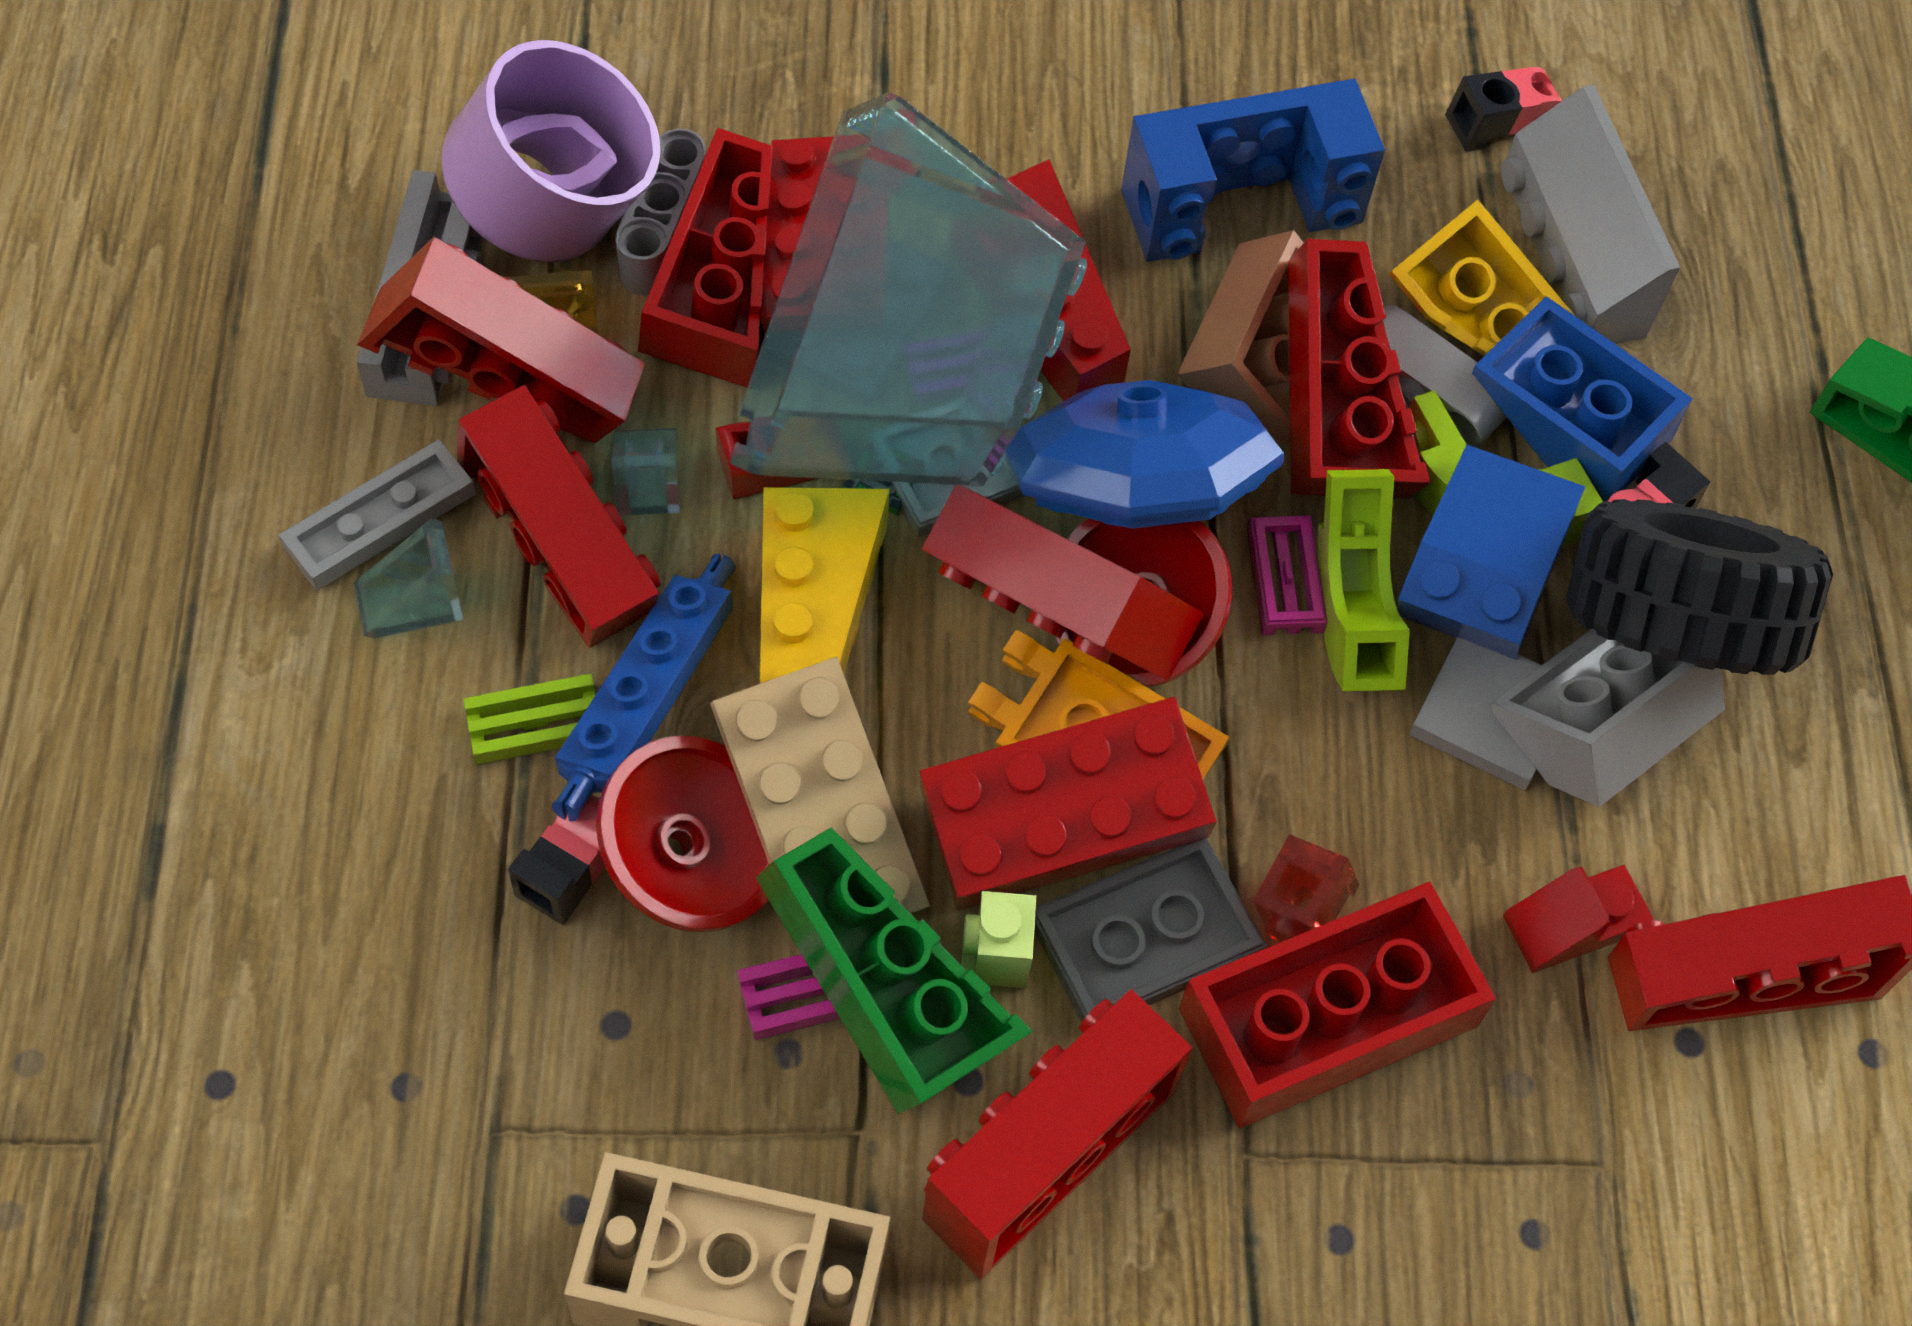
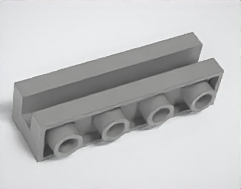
[357,170,485,406]

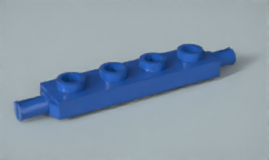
[552,553,736,822]

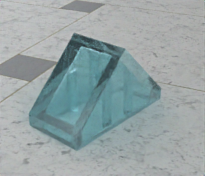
[612,428,680,515]
[354,518,464,638]

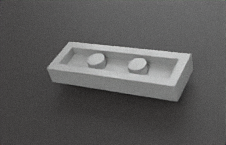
[279,439,476,591]

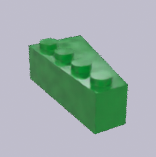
[1809,337,1912,483]
[756,827,1033,1114]

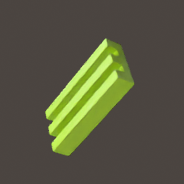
[463,673,595,765]

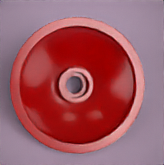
[1055,518,1232,687]
[596,736,769,932]

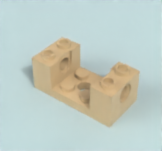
[564,1152,891,1326]

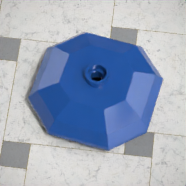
[1005,380,1284,529]

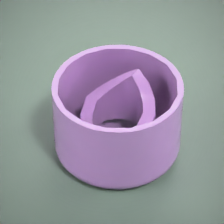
[441,40,660,262]

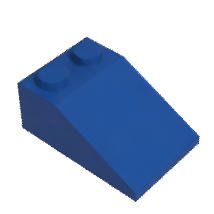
[1472,296,1693,502]
[1398,445,1585,660]

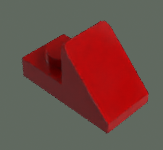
[1503,864,1655,973]

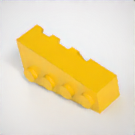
[760,487,889,684]

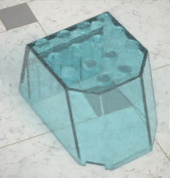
[730,92,1087,486]

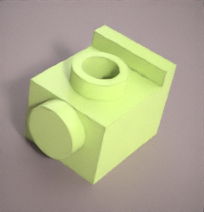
[961,891,1036,988]

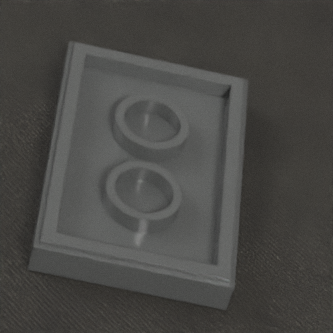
[1034,838,1267,1022]

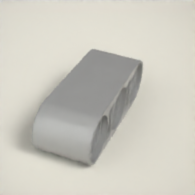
[615,128,707,295]
[1383,305,1507,448]

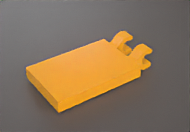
[968,630,1229,781]

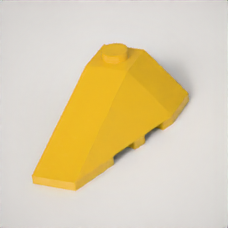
[1388,199,1575,356]

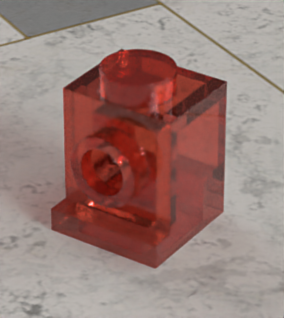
[1253,834,1360,943]

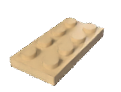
[710,656,930,913]

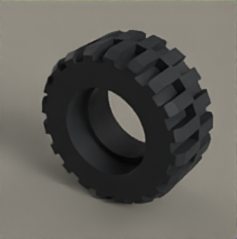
[1566,499,1833,675]

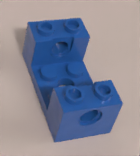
[1121,78,1385,262]

